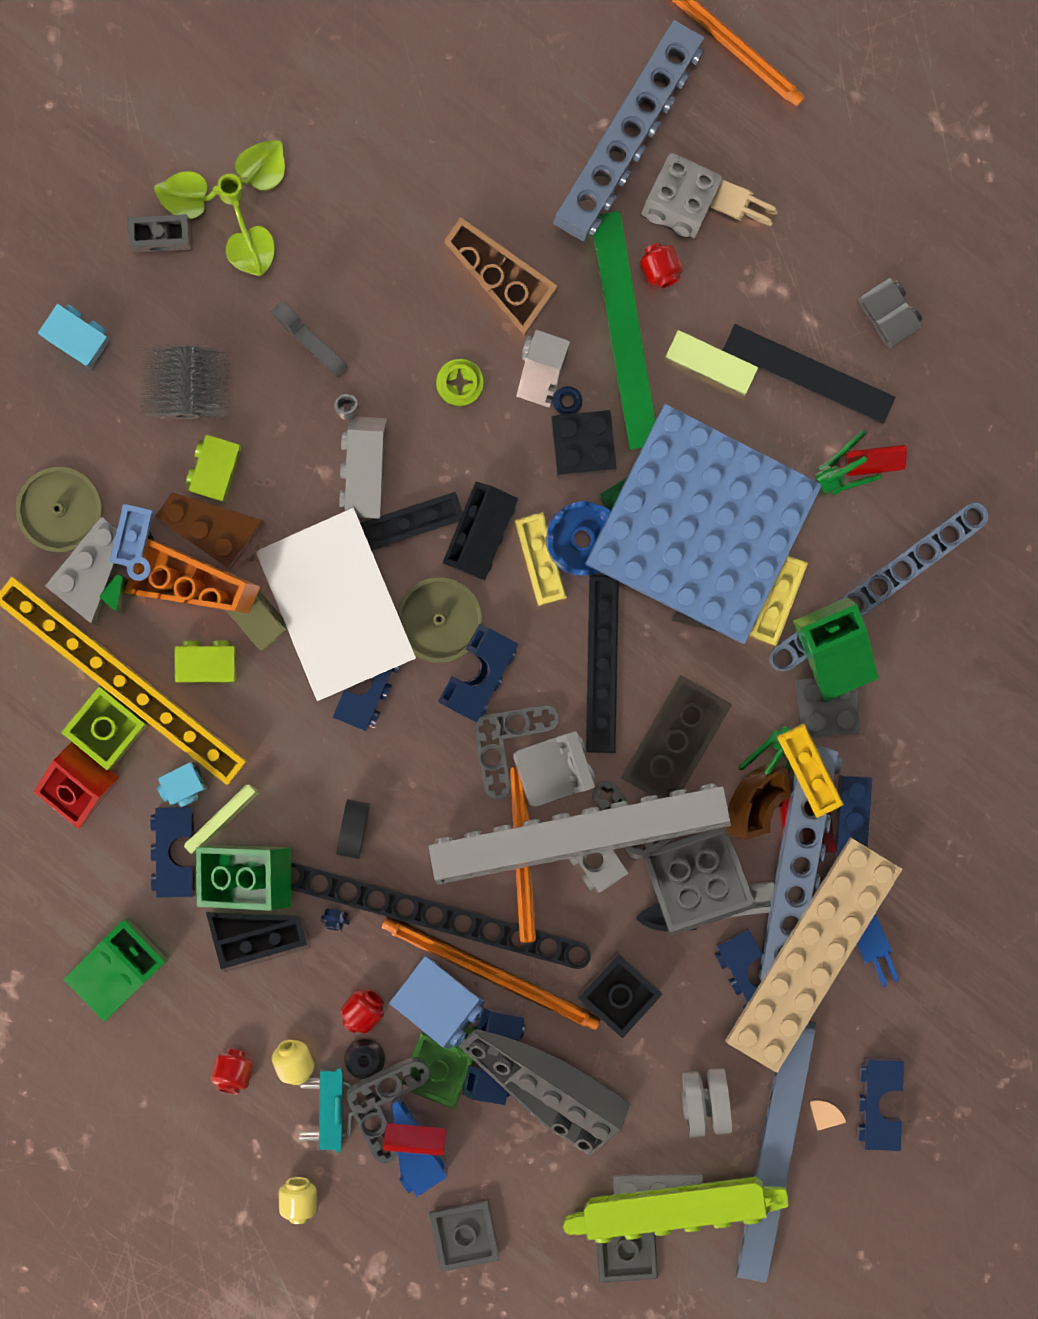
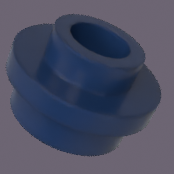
[553,386,583,415]
[320,909,350,931]

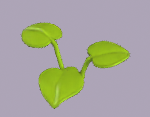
[154,140,285,276]

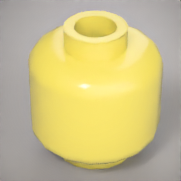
[272,1040,315,1085]
[278,1177,318,1224]

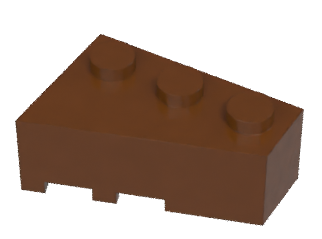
[155,492,265,570]

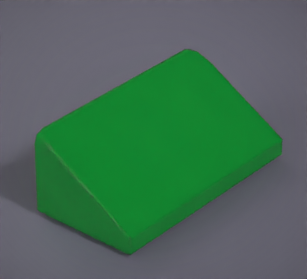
[100,575,129,614]

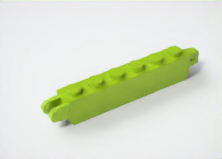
[562,1177,788,1243]

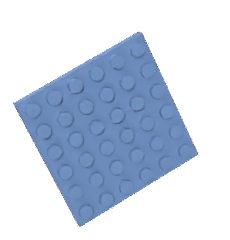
[585,404,821,644]

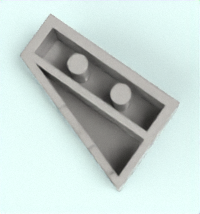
[516,330,570,408]
[339,417,387,519]
[45,517,119,625]

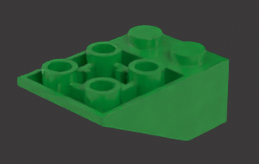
[793,597,879,702]
[63,918,169,1022]

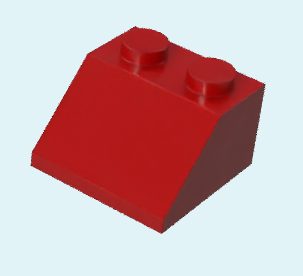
[33,742,118,829]

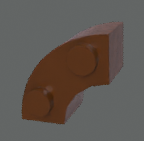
[726,764,791,840]

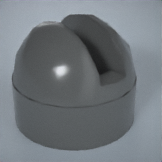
[334,394,359,420]

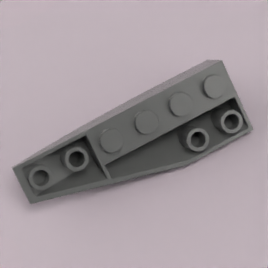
[459,1029,630,1155]

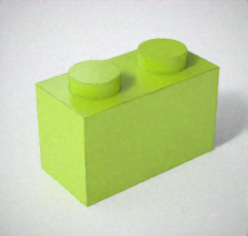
[186,434,243,504]
[175,640,237,683]

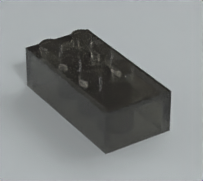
[621,674,732,799]

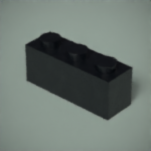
[442,481,518,581]

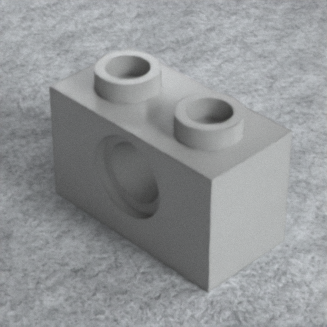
[569,850,628,893]

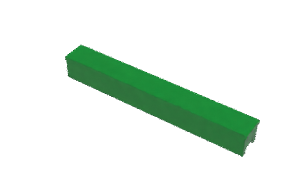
[593,211,655,451]

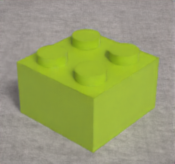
[61,686,149,770]

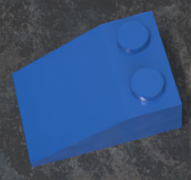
[392,1096,448,1197]

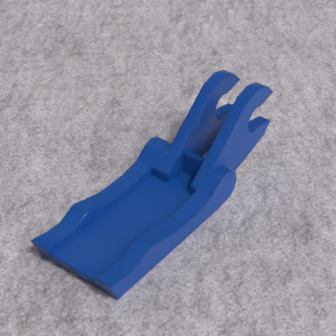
[856,913,899,987]

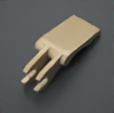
[709,180,778,226]

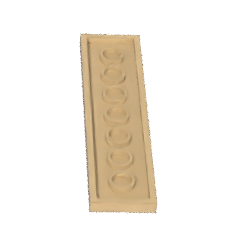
[725,837,902,1073]

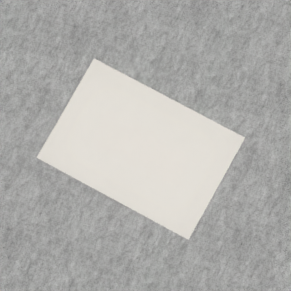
[255,508,416,701]

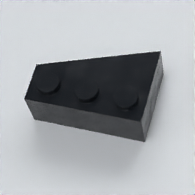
[206,912,311,972]

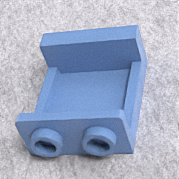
[389,956,486,1049]

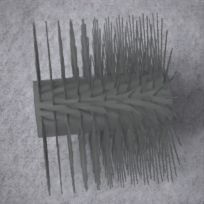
[140,344,231,420]

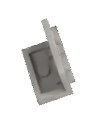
[641,153,722,239]
[513,731,595,807]

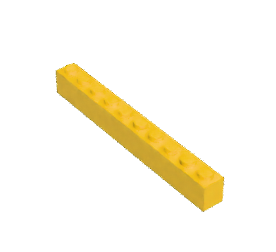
[0,577,249,785]

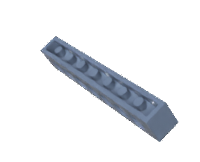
[553,20,704,242]
[758,745,842,980]

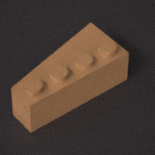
[444,217,559,335]

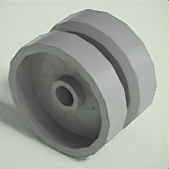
[681,1067,732,1138]

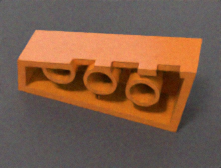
[124,539,261,614]

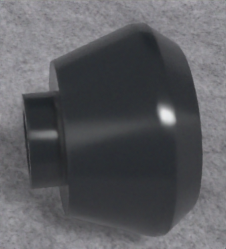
[344,1039,385,1080]

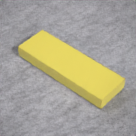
[515,512,567,606]
[749,555,808,646]

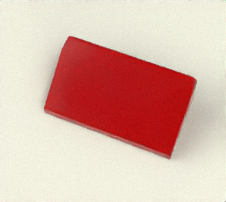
[844,445,907,476]
[383,1123,446,1156]

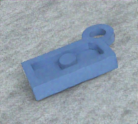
[110,504,154,581]

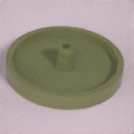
[16,467,103,553]
[397,577,482,663]

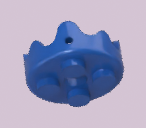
[545,501,611,576]

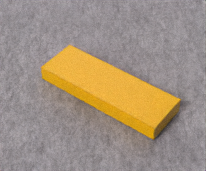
[777,723,844,818]

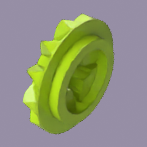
[436,359,484,407]

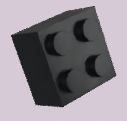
[551,410,617,478]
[578,952,663,1039]

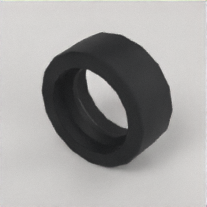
[336,799,370,859]

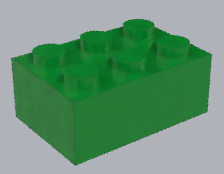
[196,844,291,911]

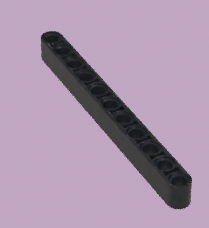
[291,861,591,969]

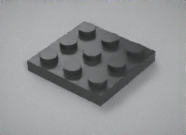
[643,827,756,936]

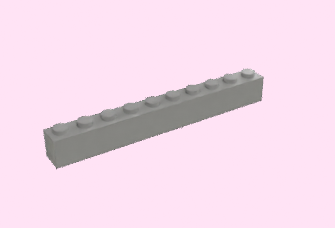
[428,784,731,885]

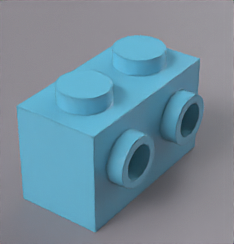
[38,304,110,369]
[157,762,209,807]

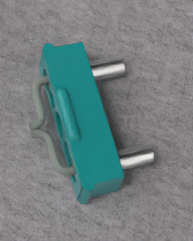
[299,1068,354,1153]

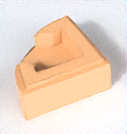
[809,1100,846,1131]

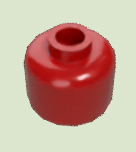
[640,242,683,289]
[340,989,384,1034]
[211,1049,253,1095]

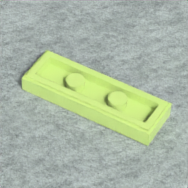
[665,330,758,395]
[184,784,260,855]

